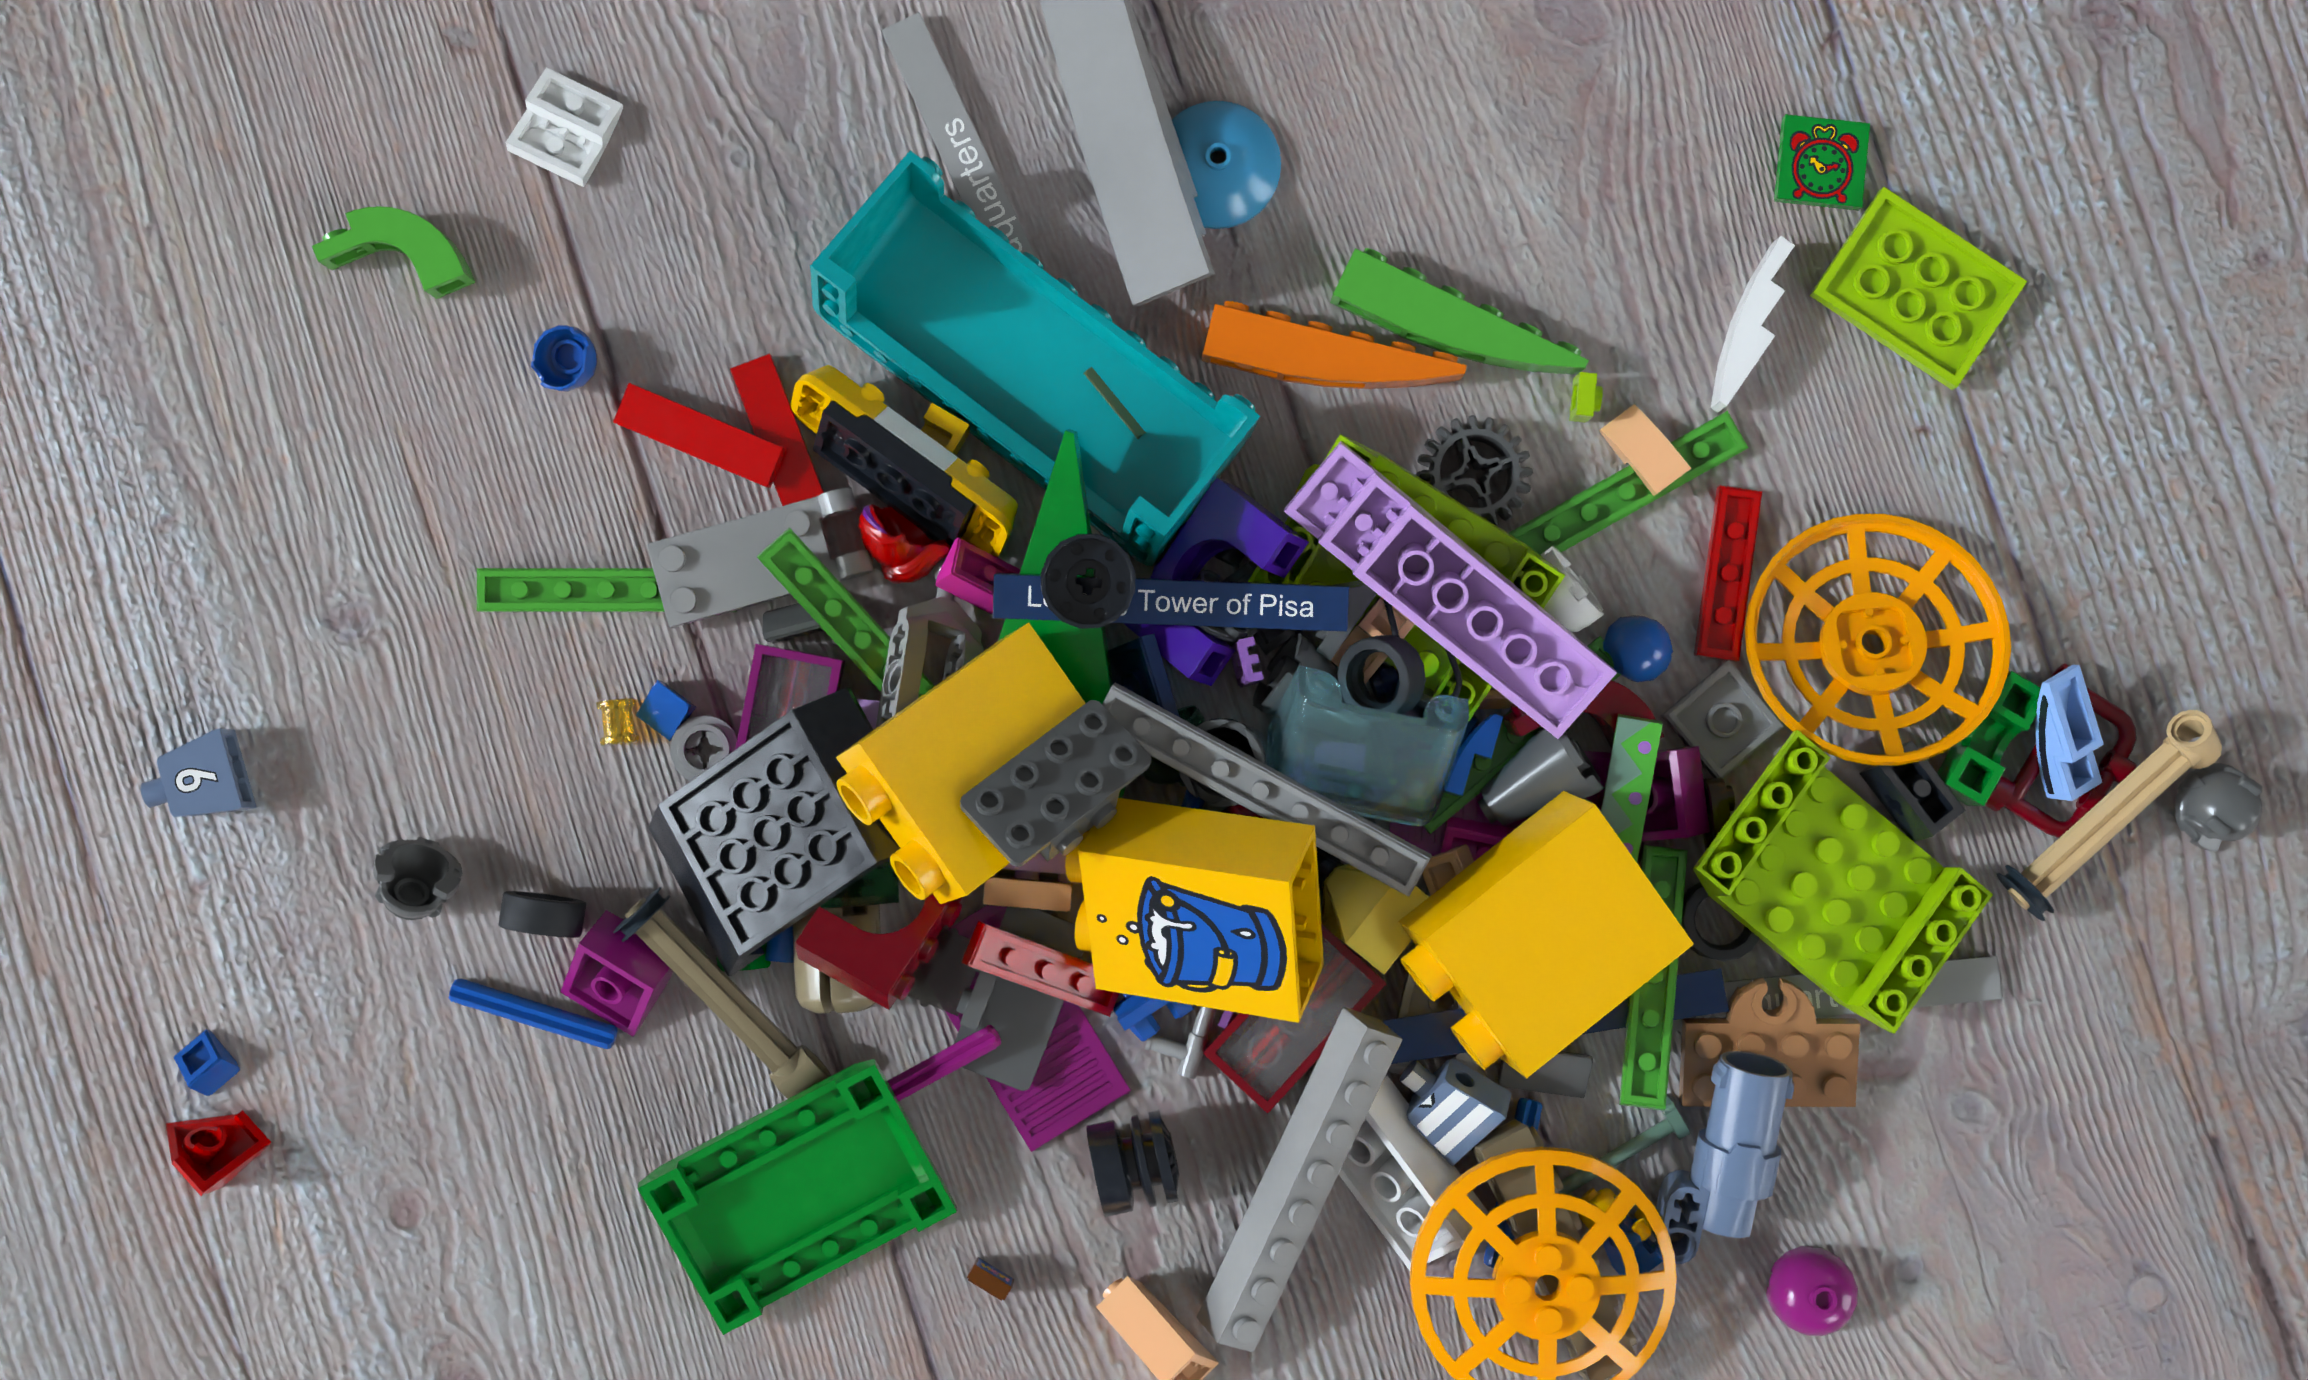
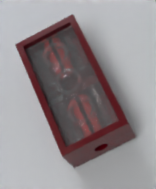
[1203,923,1386,1114]

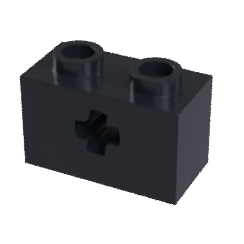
[1859,740,1966,842]

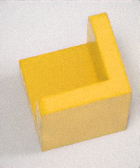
[921,403,970,456]

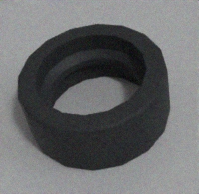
[1337,635,1426,721]
[1681,882,1760,961]
[498,891,587,938]

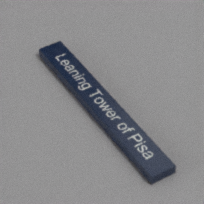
[993,573,1349,632]

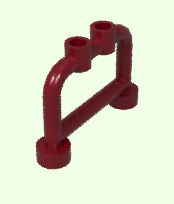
[1985,664,2137,838]

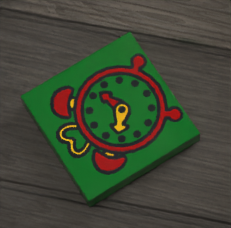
[1774,114,1870,211]

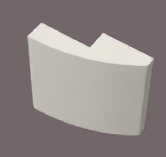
[506,67,623,187]

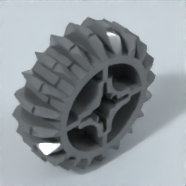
[1415,415,1533,526]

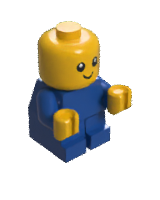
[1578,1188,1663,1275]

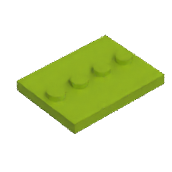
[1809,187,2027,390]

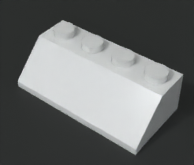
[1339,1075,1489,1271]

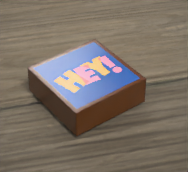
[967,1257,1015,1301]

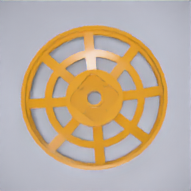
[1745,514,2011,765]
[1409,1146,1677,1380]

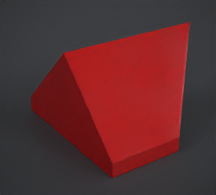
[166,1110,271,1196]

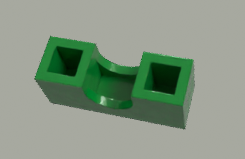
[1937,671,2041,806]

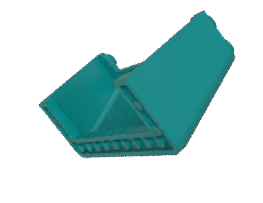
[810,150,1260,566]

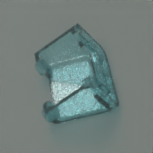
[1267,666,1469,826]

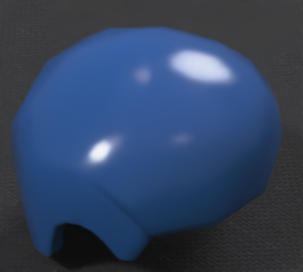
[531,325,597,392]
[1603,615,1673,682]

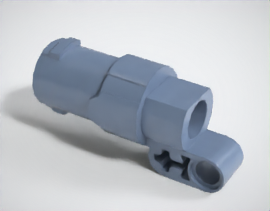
[1653,1051,1794,1264]

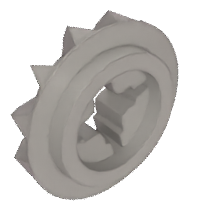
[670,715,737,781]

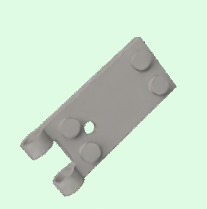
[646,487,874,628]

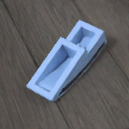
[2035,664,2104,801]

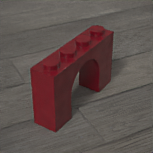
[795,862,973,1010]

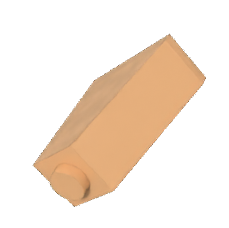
[1096,1276,1219,1380]

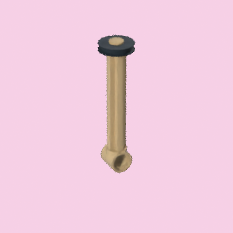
[1996,710,2222,921]

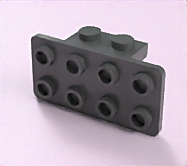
[960,700,1151,867]
[954,907,1084,1091]

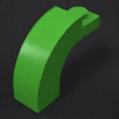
[312,206,476,299]

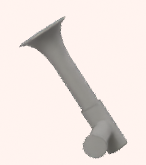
[1145,1006,1216,1079]

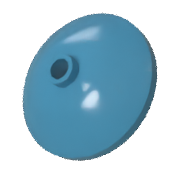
[1172,101,1281,229]

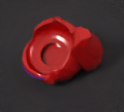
[859,504,951,584]

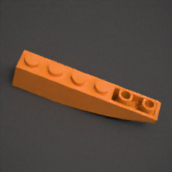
[1202,301,1467,389]

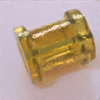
[596,698,640,746]

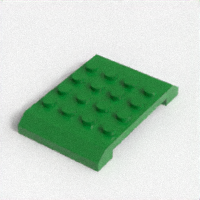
[637,1059,957,1335]

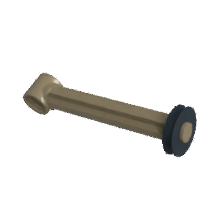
[613,887,831,1099]

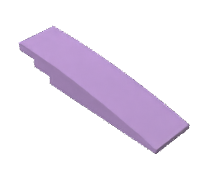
[1284,441,1617,739]

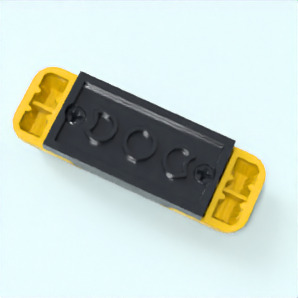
[791,365,1018,557]

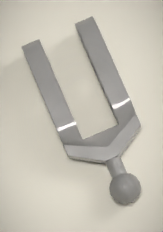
[876,557,984,728]

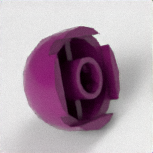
[1766,1246,1858,1336]

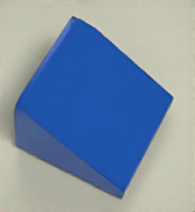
[636,680,696,741]
[174,1029,240,1096]

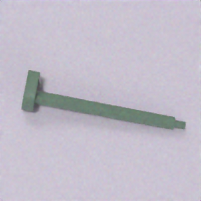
[1559,1096,1691,1194]

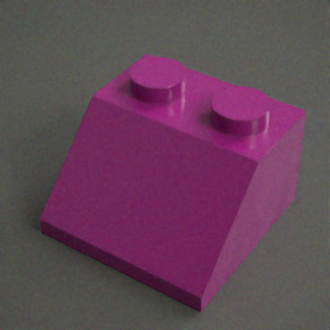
[1598,746,1710,841]
[560,910,673,1037]

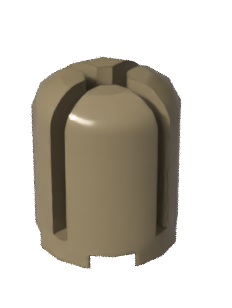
[793,904,881,1013]

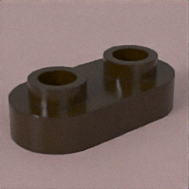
[1703,778,1735,851]

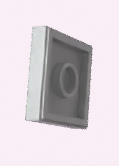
[1661,660,1785,779]

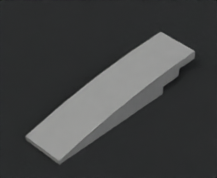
[1040,0,1215,306]

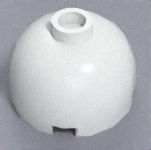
[1541,546,1604,633]

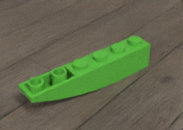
[1330,248,1589,375]

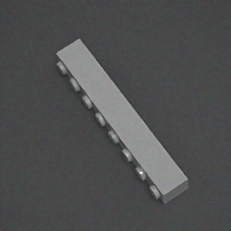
[1197,1007,1403,1352]

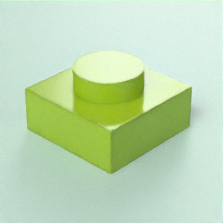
[1569,372,1603,423]

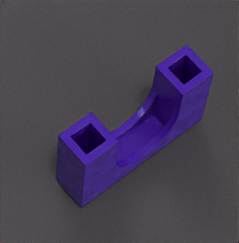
[1123,478,1309,686]

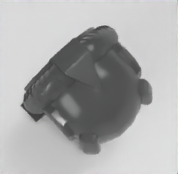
[2174,763,2262,852]
[373,837,463,920]

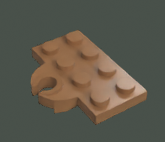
[1679,977,1860,1107]

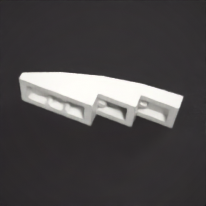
[1711,236,1795,413]

